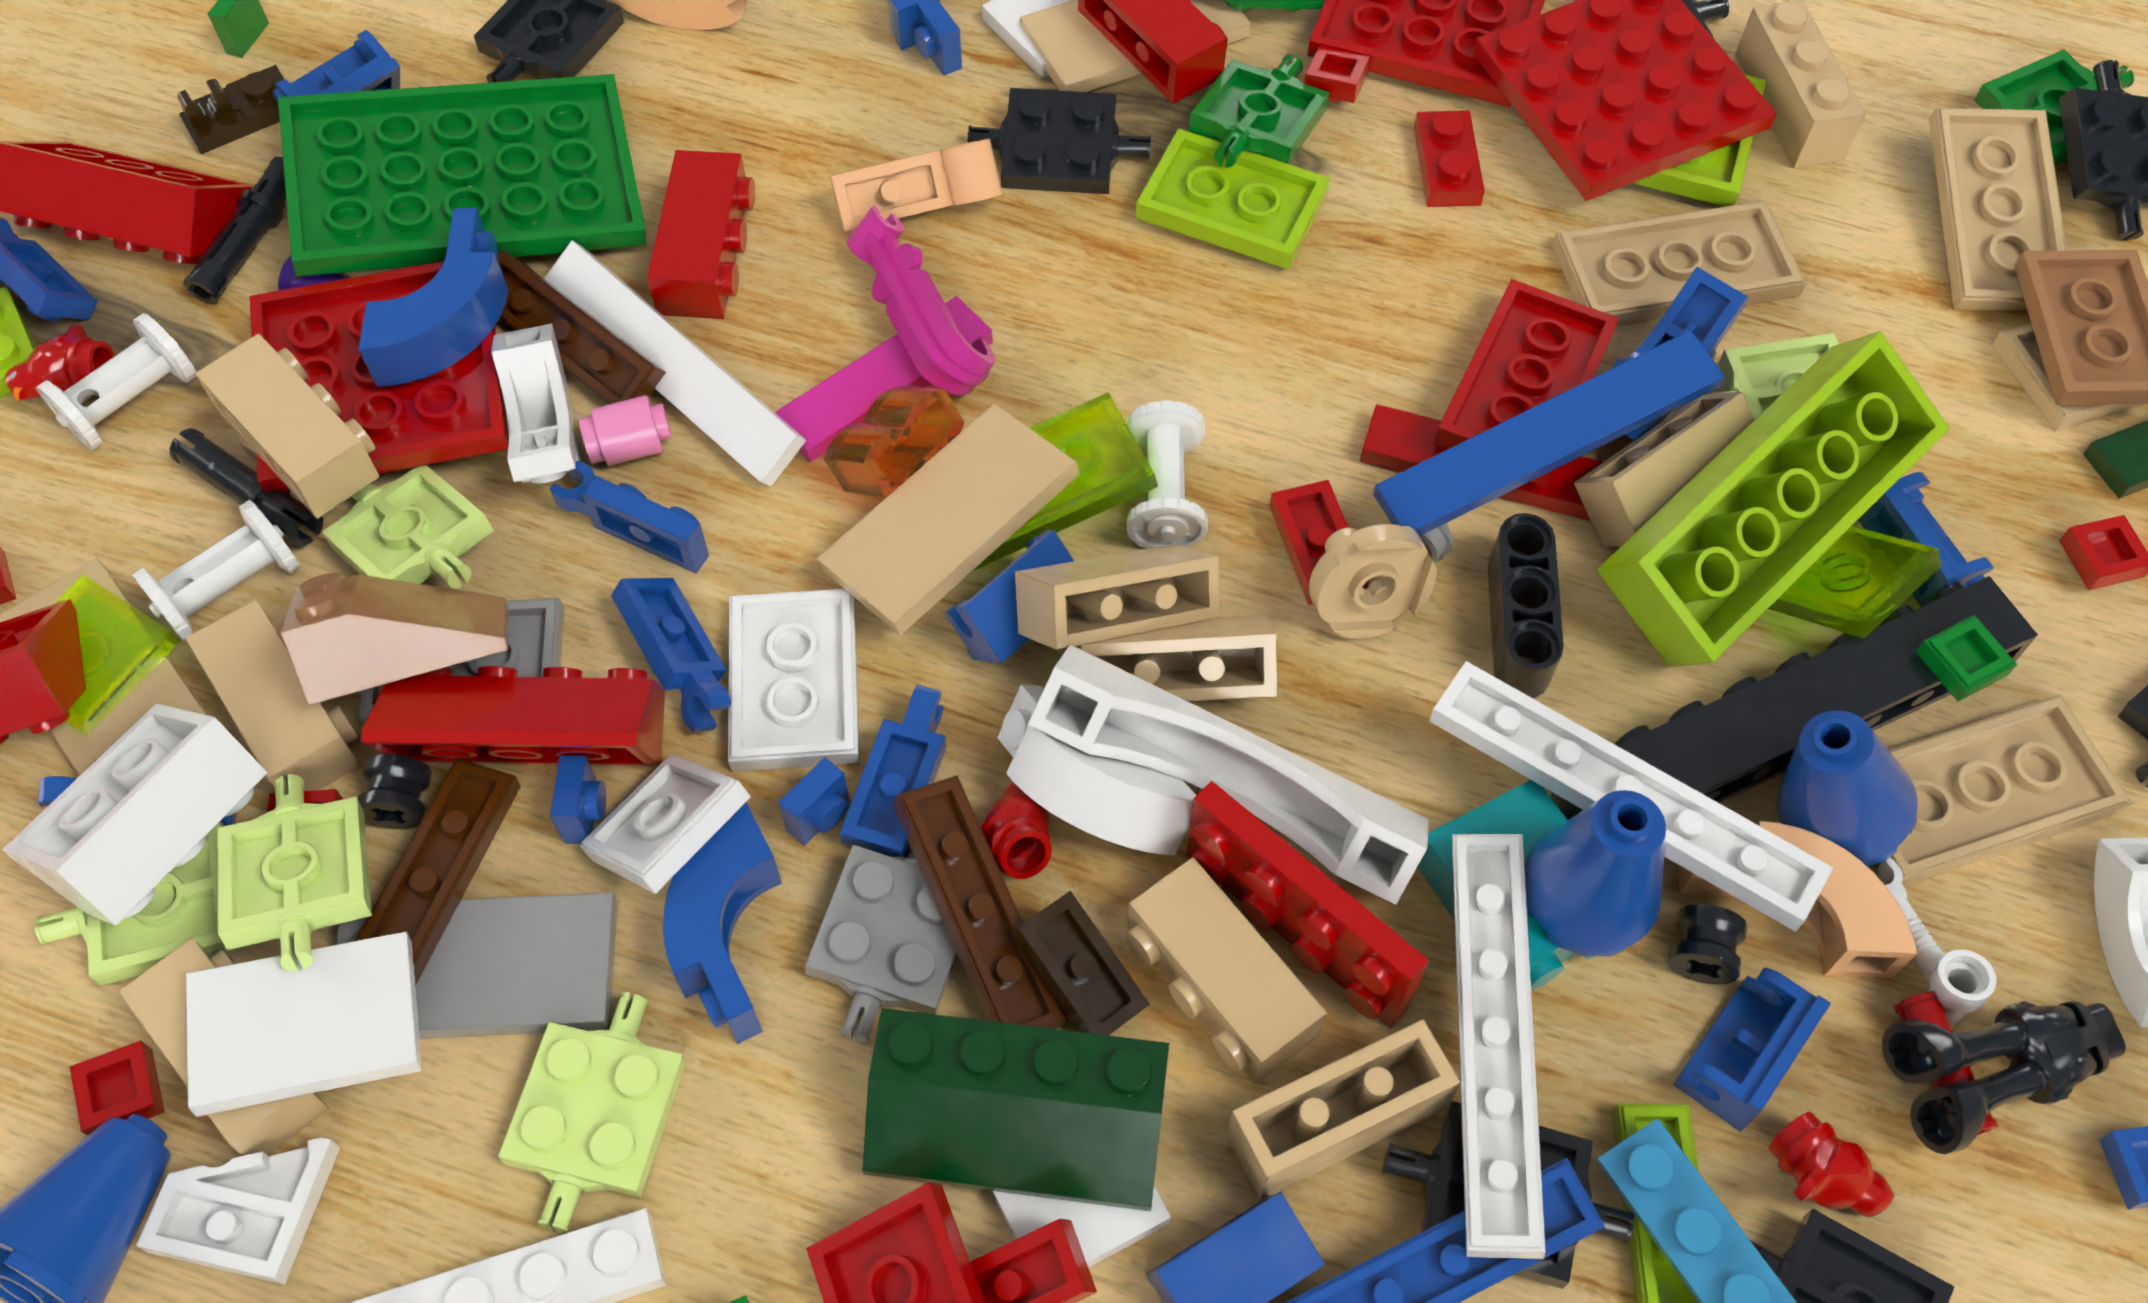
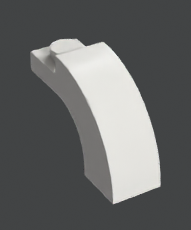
[491,323,581,484]
[997,684,1196,855]
[2094,837,2148,1027]

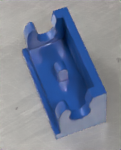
[273,30,400,102]
[1858,472,1994,607]
[946,530,1074,663]
[1673,967,1831,1132]
[1146,1192,1325,1303]

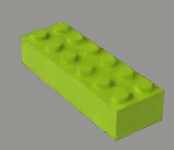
[1596,331,1950,667]

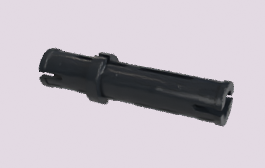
[183,156,287,304]
[170,428,324,546]

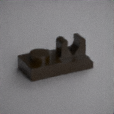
[177,65,284,154]
[1014,890,1150,1036]

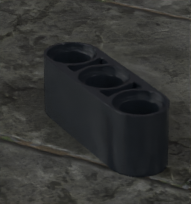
[1488,513,1564,699]

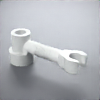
[1877,858,1997,1024]

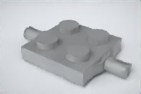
[805,845,957,1043]

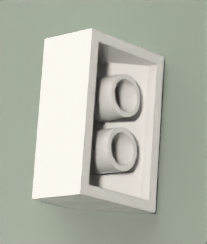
[2,703,268,926]

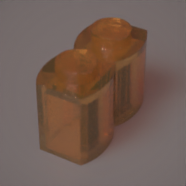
[823,385,964,497]

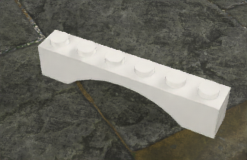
[1028,644,1429,905]

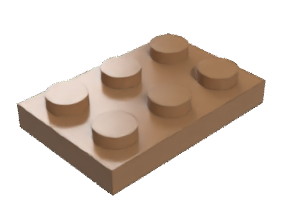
[2014,250,2148,405]

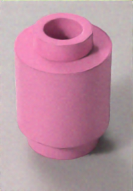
[579,395,672,466]

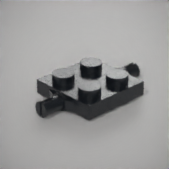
[474,0,624,83]
[2059,60,2148,241]
[967,88,1151,194]
[1382,1101,1635,1289]
[1749,1209,1954,1303]

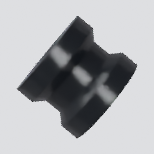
[358,754,432,829]
[1669,904,1747,985]

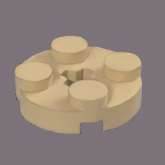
[1309,524,1437,639]

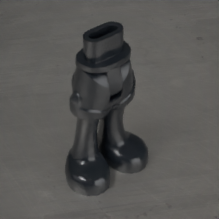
[1882,1001,2126,1155]

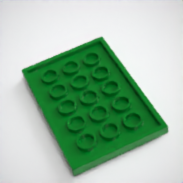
[278,74,647,277]

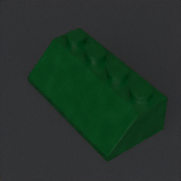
[862,1008,1169,1211]

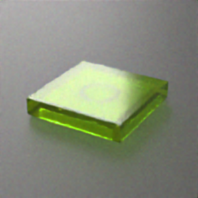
[1768,526,1941,639]
[54,574,180,736]

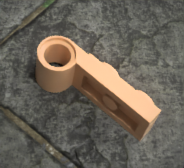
[829,139,1002,231]

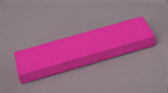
[775,296,993,462]

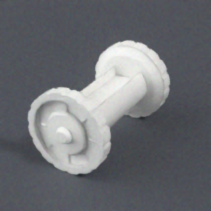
[36,313,196,450]
[1126,400,1208,549]
[131,500,300,642]

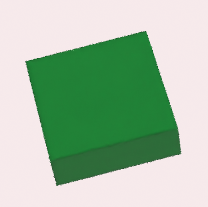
[207,0,269,58]
[1916,615,2018,702]

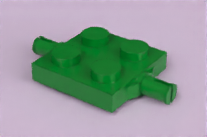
[1974,49,2134,166]
[1188,54,1330,168]

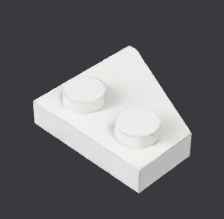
[136,1137,340,1285]

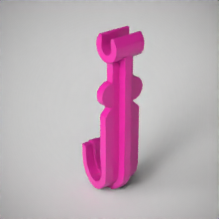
[846,205,996,395]

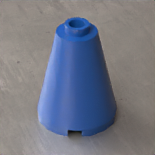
[1777,711,1918,867]
[1524,790,1666,956]
[0,1114,171,1303]

